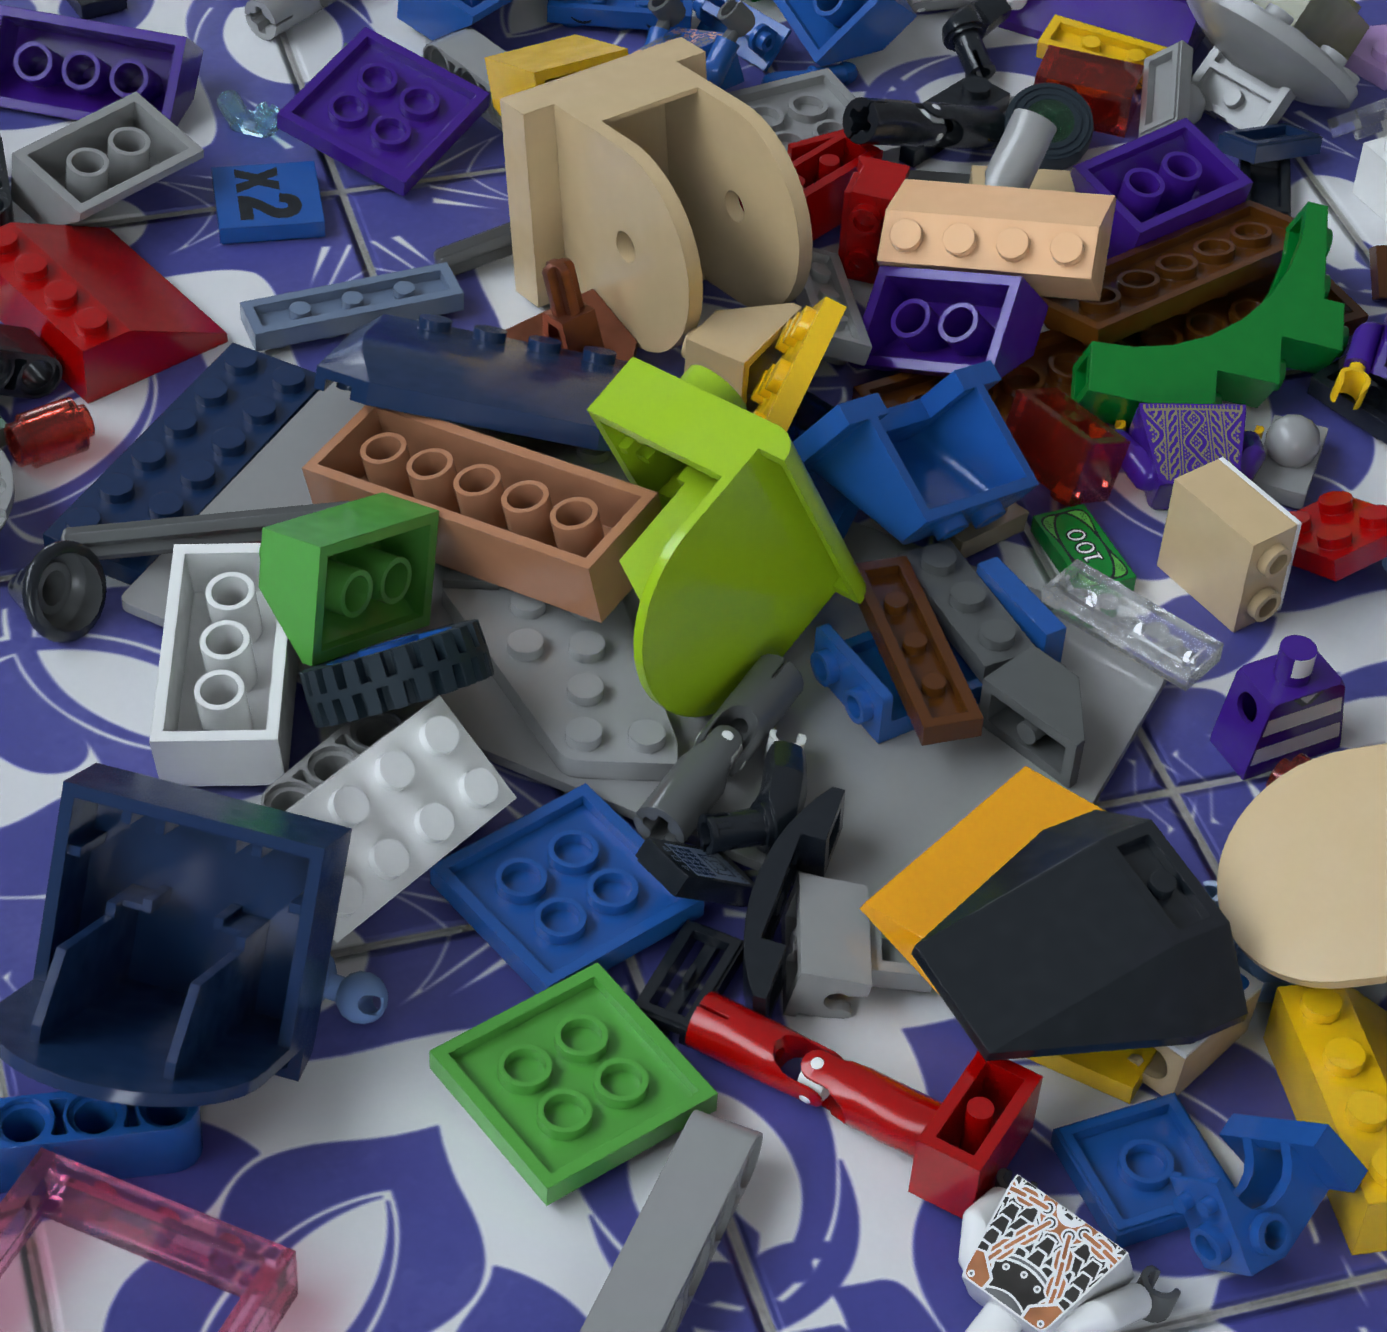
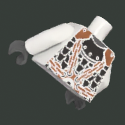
[958,1168,1181,1332]

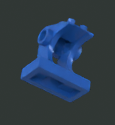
[1169,1113,1368,1277]

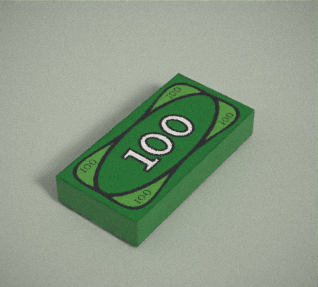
[1030,504,1137,604]

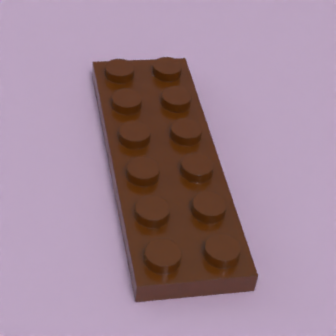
[1040,200,1294,347]

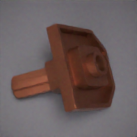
[506,258,637,361]

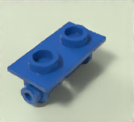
[692,0,792,72]

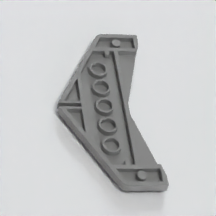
[442,445,678,781]

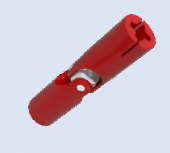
[685,991,942,1158]

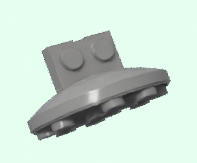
[1186,0,1360,130]

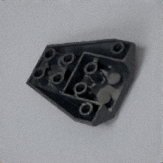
[911,810,1248,1061]

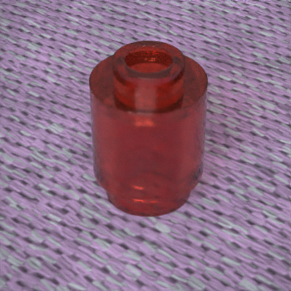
[4,397,95,468]

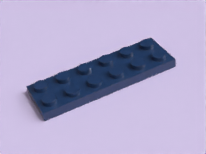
[43,343,319,585]

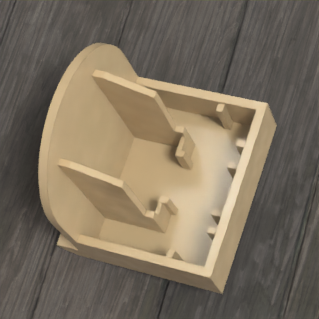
[1217,743,1387,989]

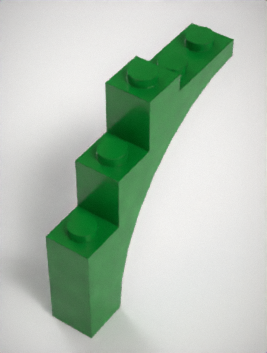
[1069,201,1349,428]

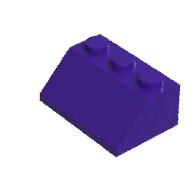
[1070,118,1253,259]
[848,265,1049,377]

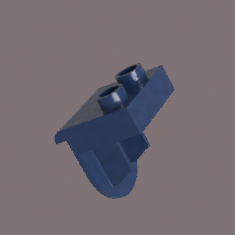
[0,763,352,1107]

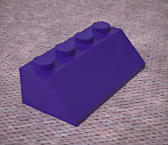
[998,0,1206,54]
[0,5,204,126]

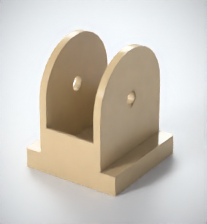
[500,37,813,353]

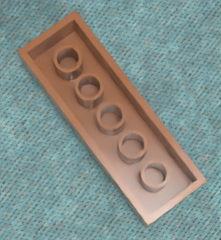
[302,405,662,623]

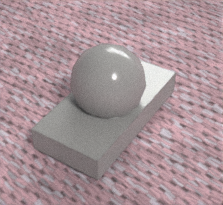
[1138,40,1206,138]
[1252,414,1328,509]

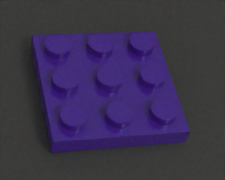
[277,27,490,197]

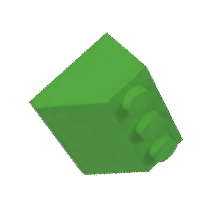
[259,492,439,666]

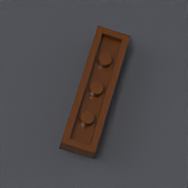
[856,555,984,746]

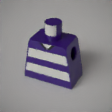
[1210,635,1345,780]

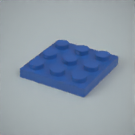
[430,783,704,994]

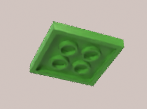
[429,962,718,1206]

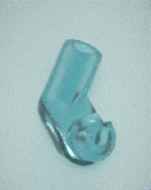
[217,90,280,138]

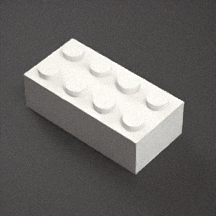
[149,543,299,787]
[286,695,517,946]

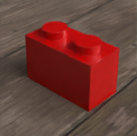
[908,1051,1043,1219]

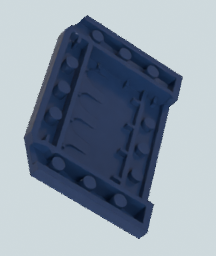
[314,314,628,452]

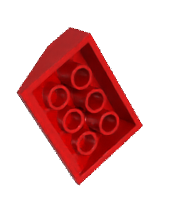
[0,222,228,404]

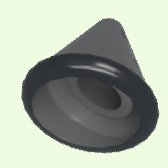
[8,540,107,643]

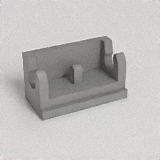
[781,873,873,1019]

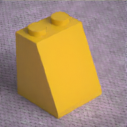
[484,34,629,116]

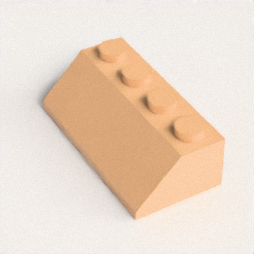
[877,179,1116,301]

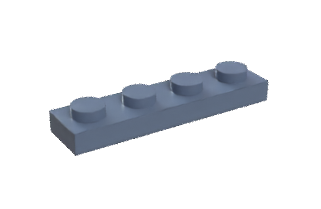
[240,262,464,351]

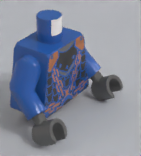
[630,0,755,90]

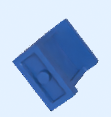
[810,556,1067,744]

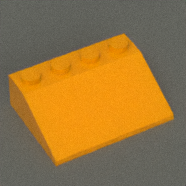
[859,766,1107,995]

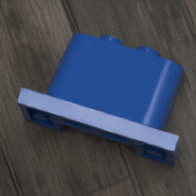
[793,360,1040,545]

